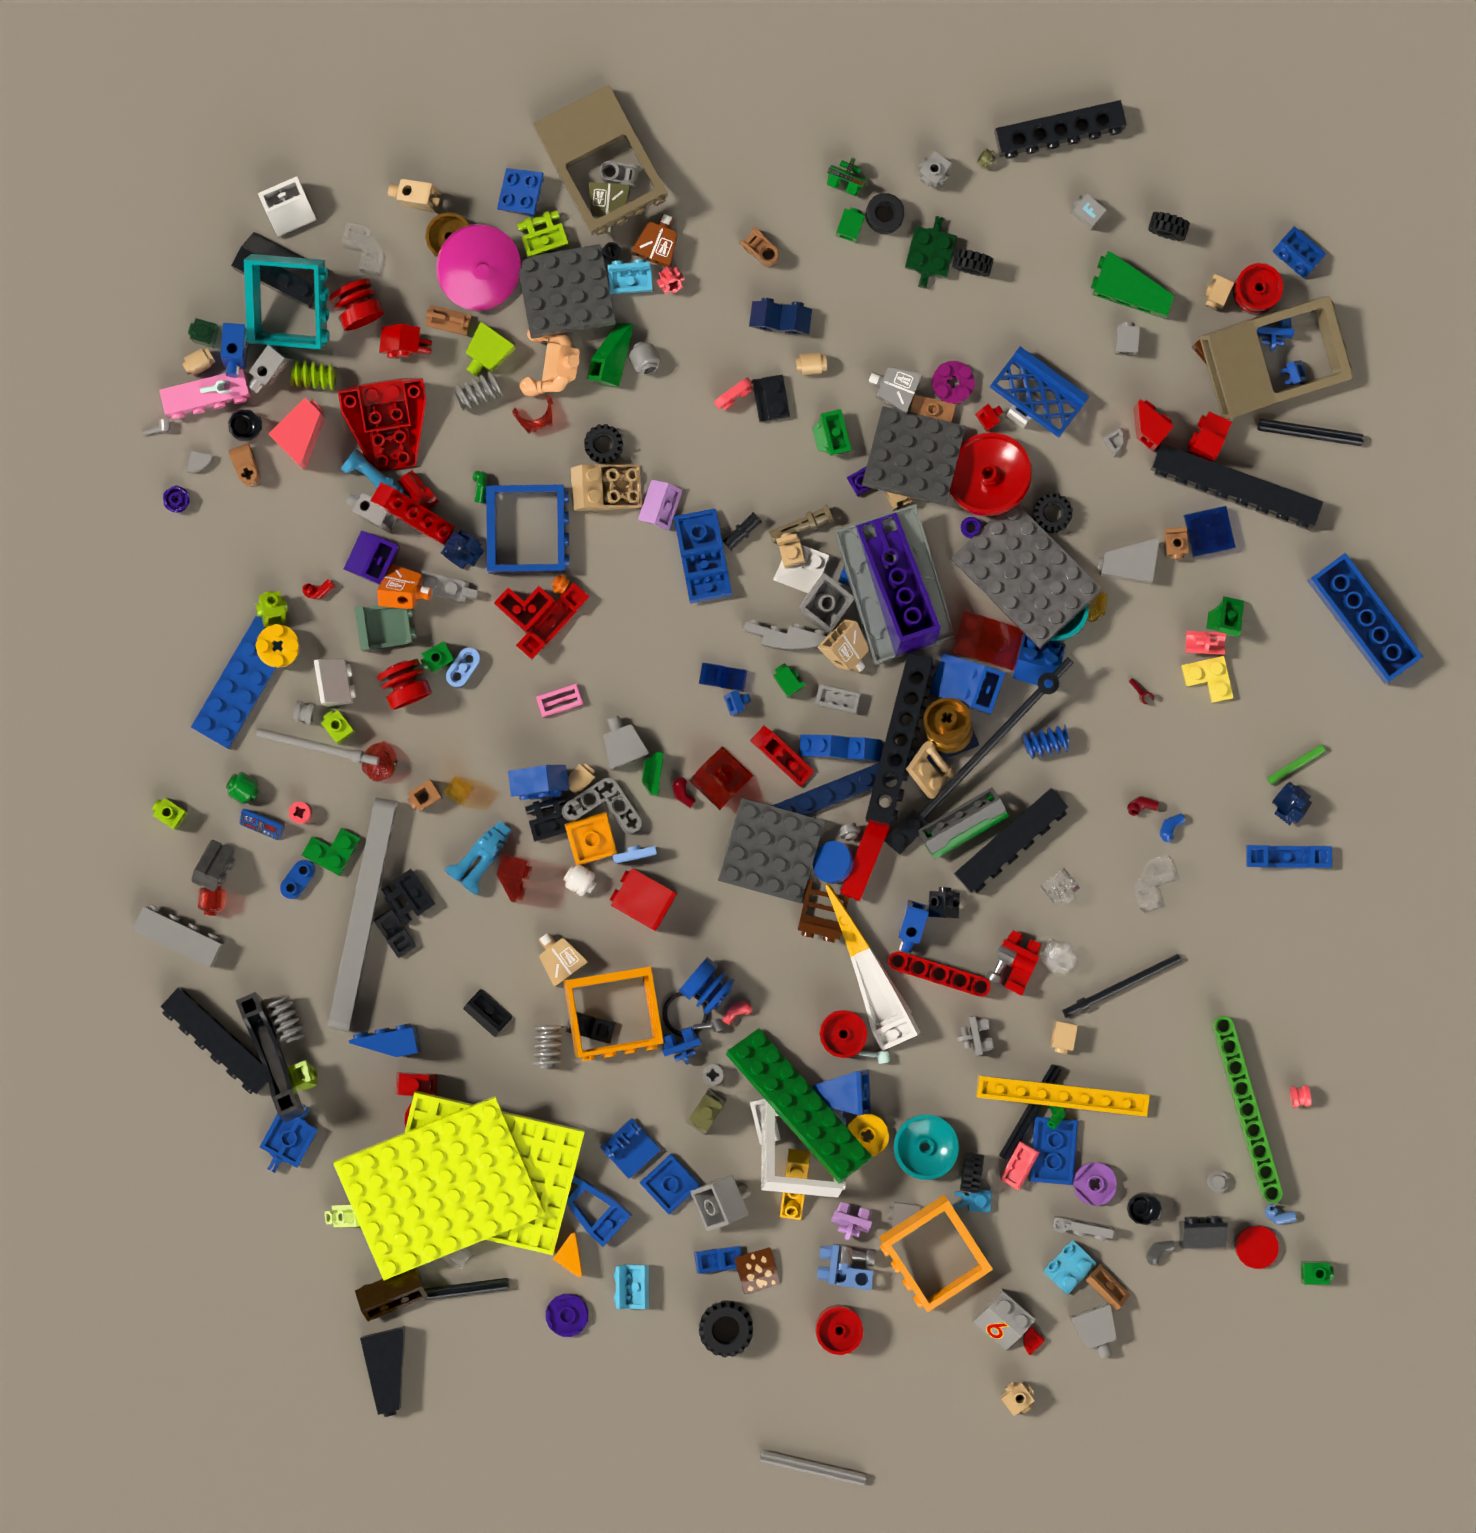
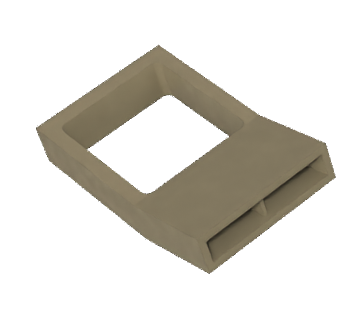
[533,84,668,236]
[1199,296,1353,419]

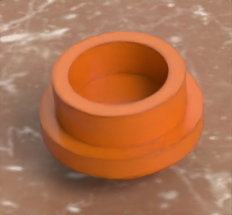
[551,573,570,594]

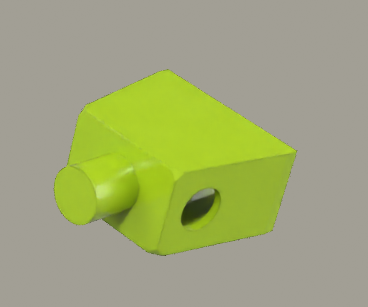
[466,322,516,377]

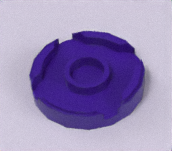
[546,1293,589,1337]

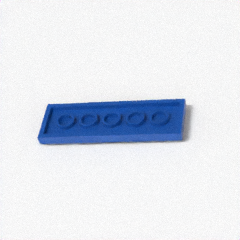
[191,616,283,749]

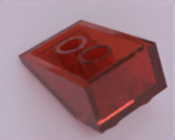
[951,611,1023,671]

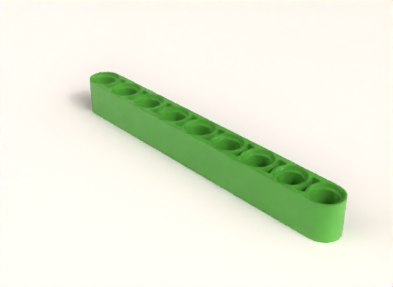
[1212,1016,1283,1203]

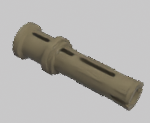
[769,505,834,544]

